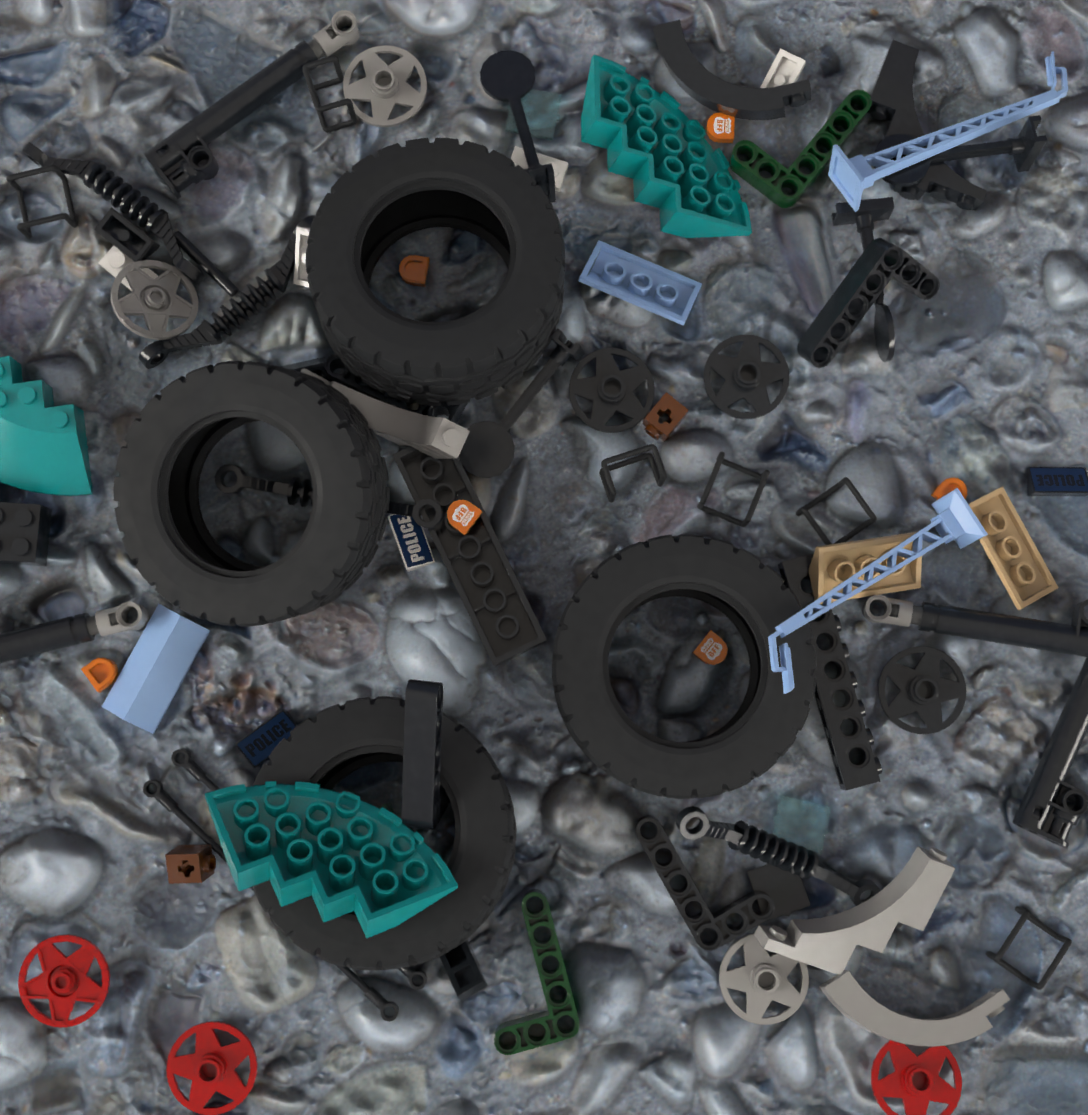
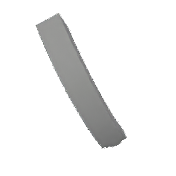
[819,970,1010,1047]

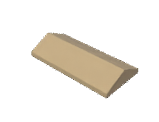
[969,486,1059,611]
[808,532,923,604]

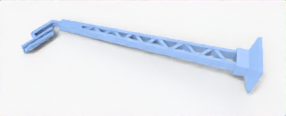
[828,51,1068,212]
[768,488,988,694]

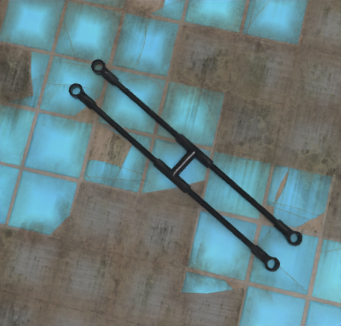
[143,749,427,1022]

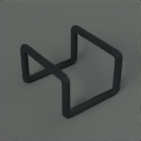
[303,55,357,133]
[6,165,77,239]
[599,444,667,503]
[697,452,770,527]
[796,477,877,545]
[986,906,1072,990]

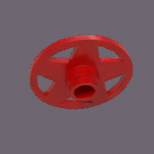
[18,934,110,1028]
[166,1021,258,1115]
[871,1040,962,1115]

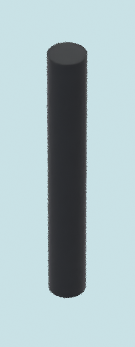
[174,231,239,297]

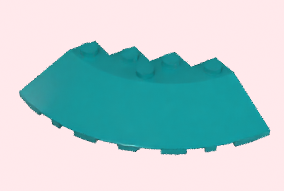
[581,54,752,238]
[0,356,93,496]
[205,781,458,939]

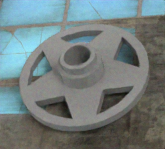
[343,45,427,127]
[111,260,199,340]
[719,933,809,1025]

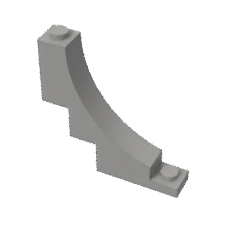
[301,368,470,459]
[754,846,955,975]

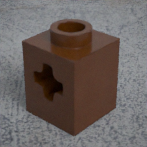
[643,392,689,442]
[165,844,216,884]

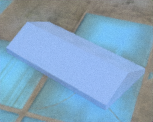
[578,240,702,326]
[102,604,211,734]

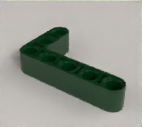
[729,89,872,208]
[494,889,580,1055]

